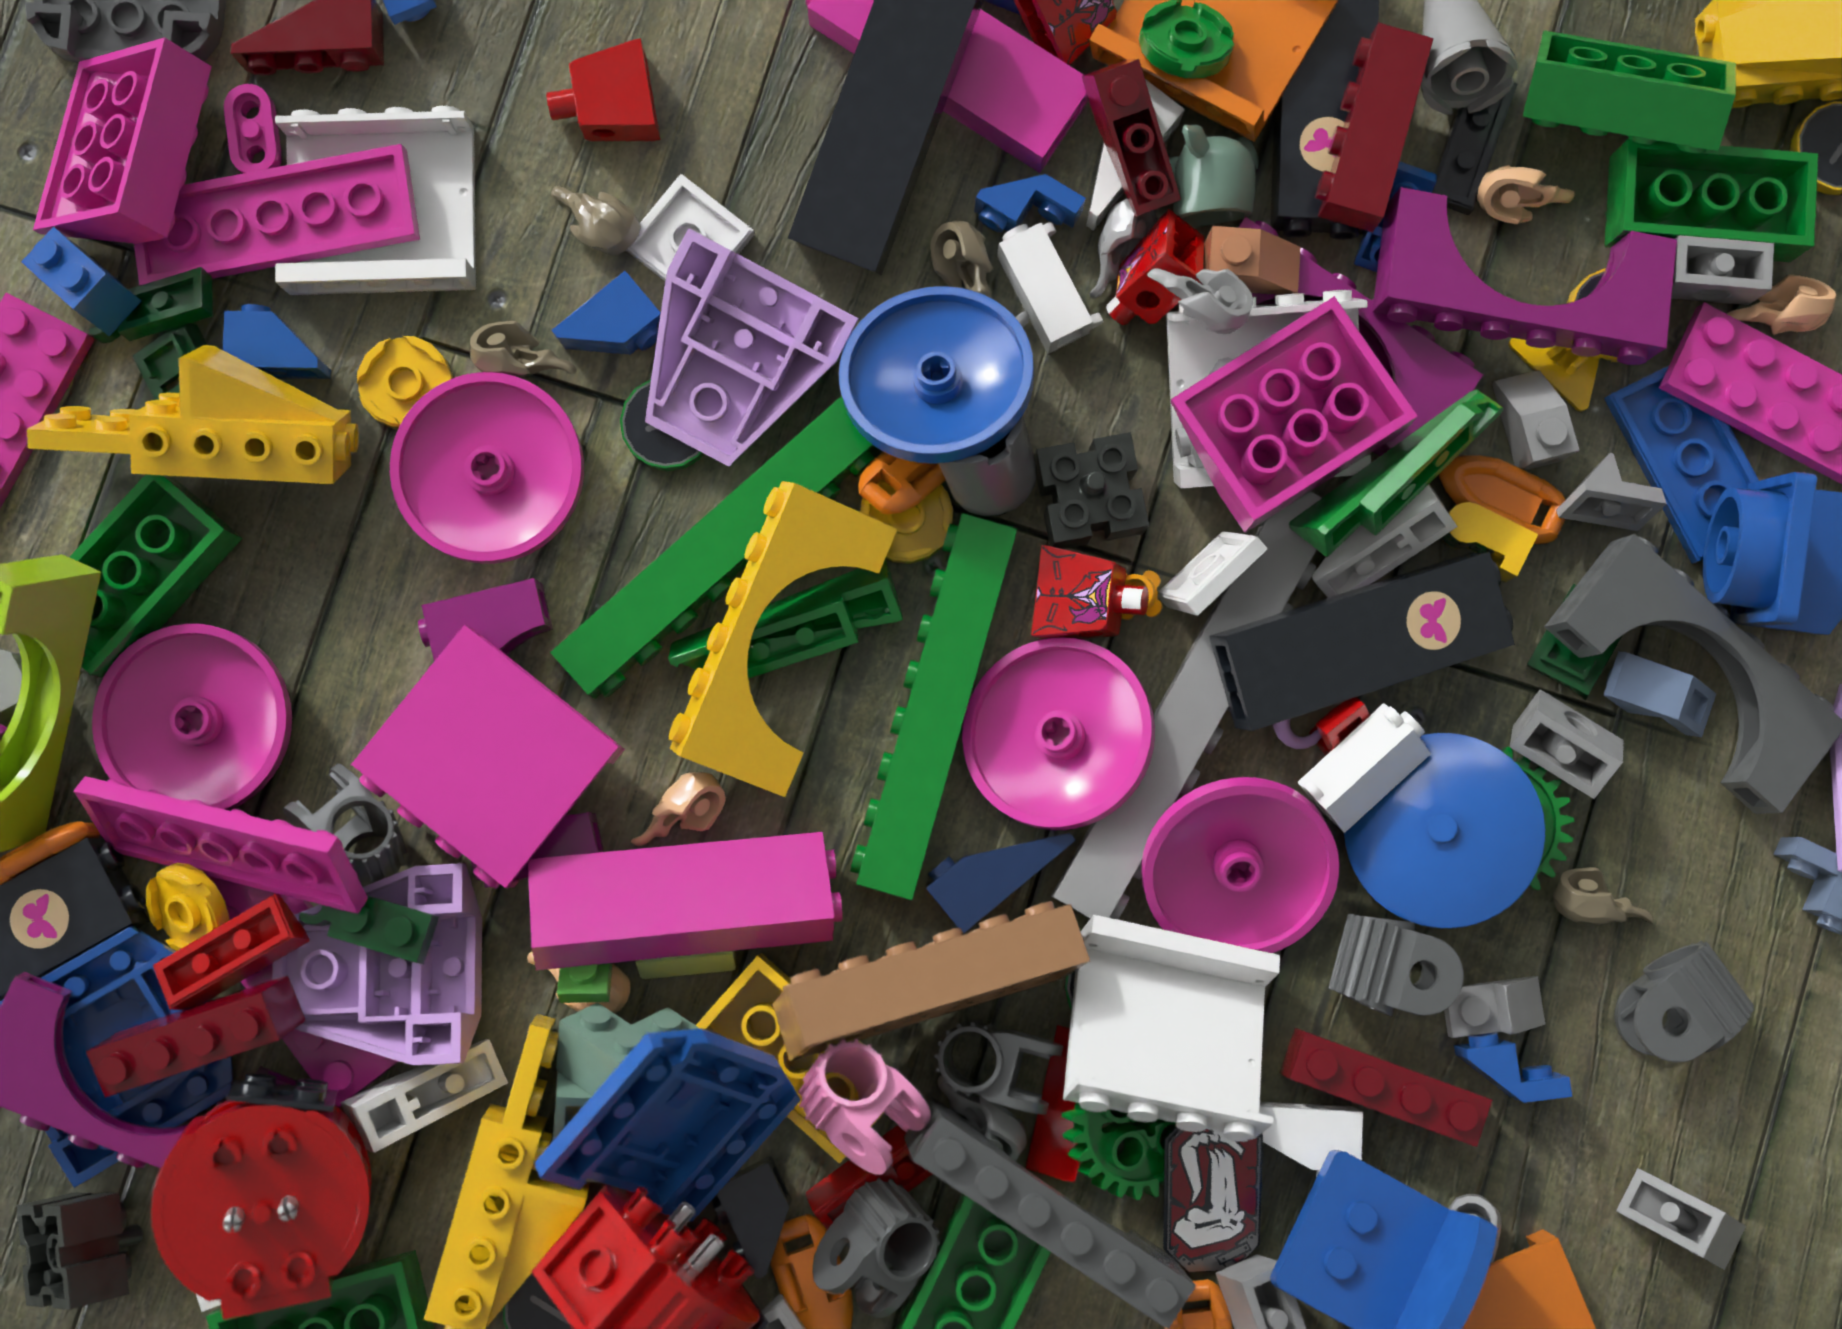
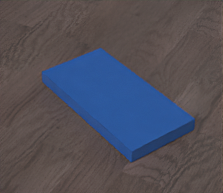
[1604,366,1759,564]

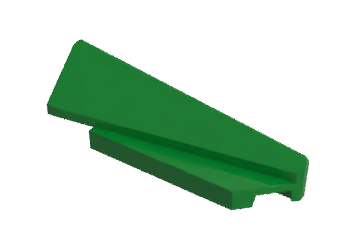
[1289,390,1503,558]
[668,559,903,679]

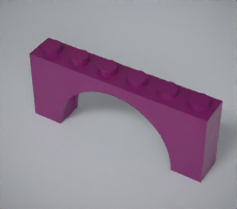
[1372,187,1677,365]
[1201,217,1483,456]
[418,578,605,888]
[0,972,297,1168]

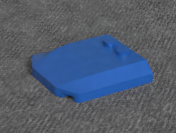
[0,926,234,1188]
[534,1029,801,1222]

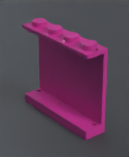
[351,625,625,889]

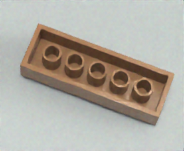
[773,901,1090,1061]

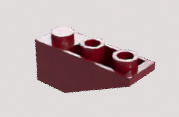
[231,0,384,76]
[1081,59,1181,216]

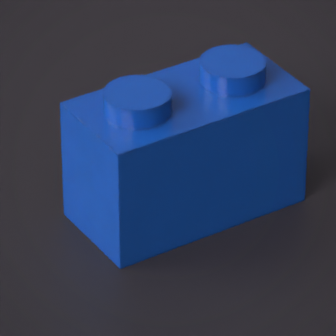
[22,227,141,336]

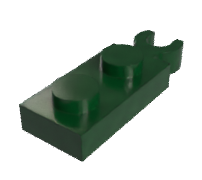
[89,267,213,343]
[299,895,439,964]

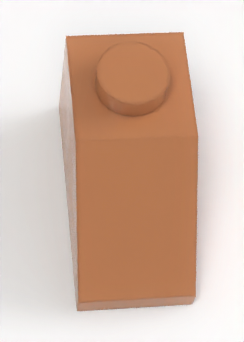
[1202,226,1301,295]

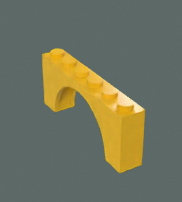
[669,481,897,797]

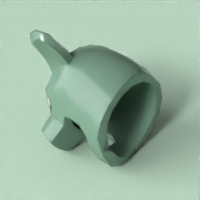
[1169,125,1259,229]

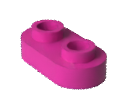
[224,84,282,174]

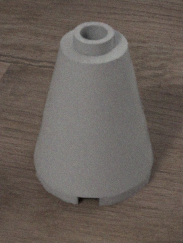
[1421,0,1518,115]

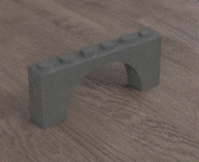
[1544,534,1842,814]
[904,1096,1196,1329]

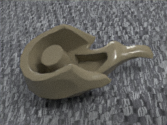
[551,186,641,255]
[931,220,993,299]
[470,321,577,378]
[1553,867,1653,925]

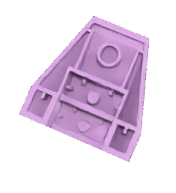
[645,228,859,466]
[272,863,482,1066]

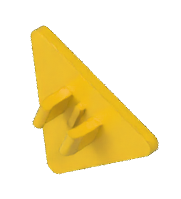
[1508,338,1599,412]

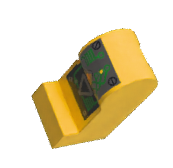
[1441,502,1538,582]

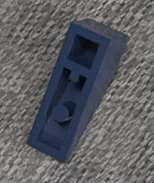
[926,833,1076,934]

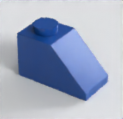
[551,271,661,355]
[223,304,331,379]

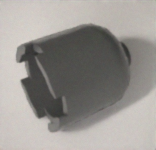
[939,416,1037,517]

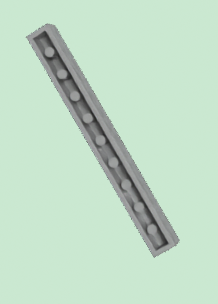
[1051,491,1322,920]

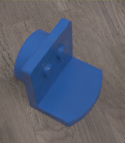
[1703,472,1842,635]
[1270,1150,1498,1329]

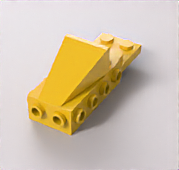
[1695,0,1842,108]
[27,345,359,484]
[424,1014,590,1329]

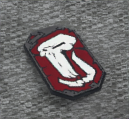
[1163,1126,1263,1273]

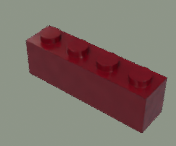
[1315,22,1434,232]
[86,975,306,1097]
[1279,1028,1493,1147]

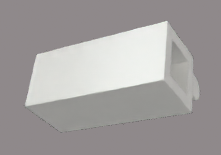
[997,222,1104,354]
[1297,703,1431,833]

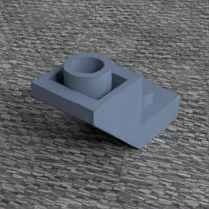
[1604,651,1716,737]
[1773,837,1842,935]

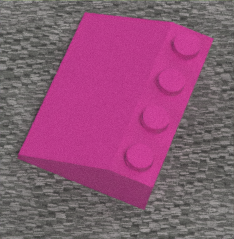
[33,37,212,244]
[1170,296,1418,533]

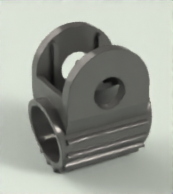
[283,763,407,887]
[1328,914,1464,1017]
[1614,941,1755,1062]
[934,1019,1064,1114]
[812,1178,940,1318]

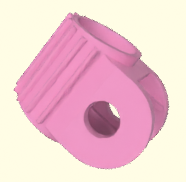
[798,1039,931,1175]

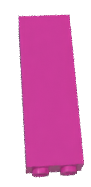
[806,0,1089,173]
[528,832,842,970]

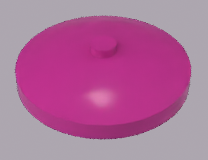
[390,372,584,564]
[92,624,292,811]
[962,637,1155,830]
[1141,777,1339,953]

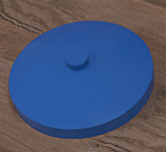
[839,286,1034,463]
[1344,733,1545,929]

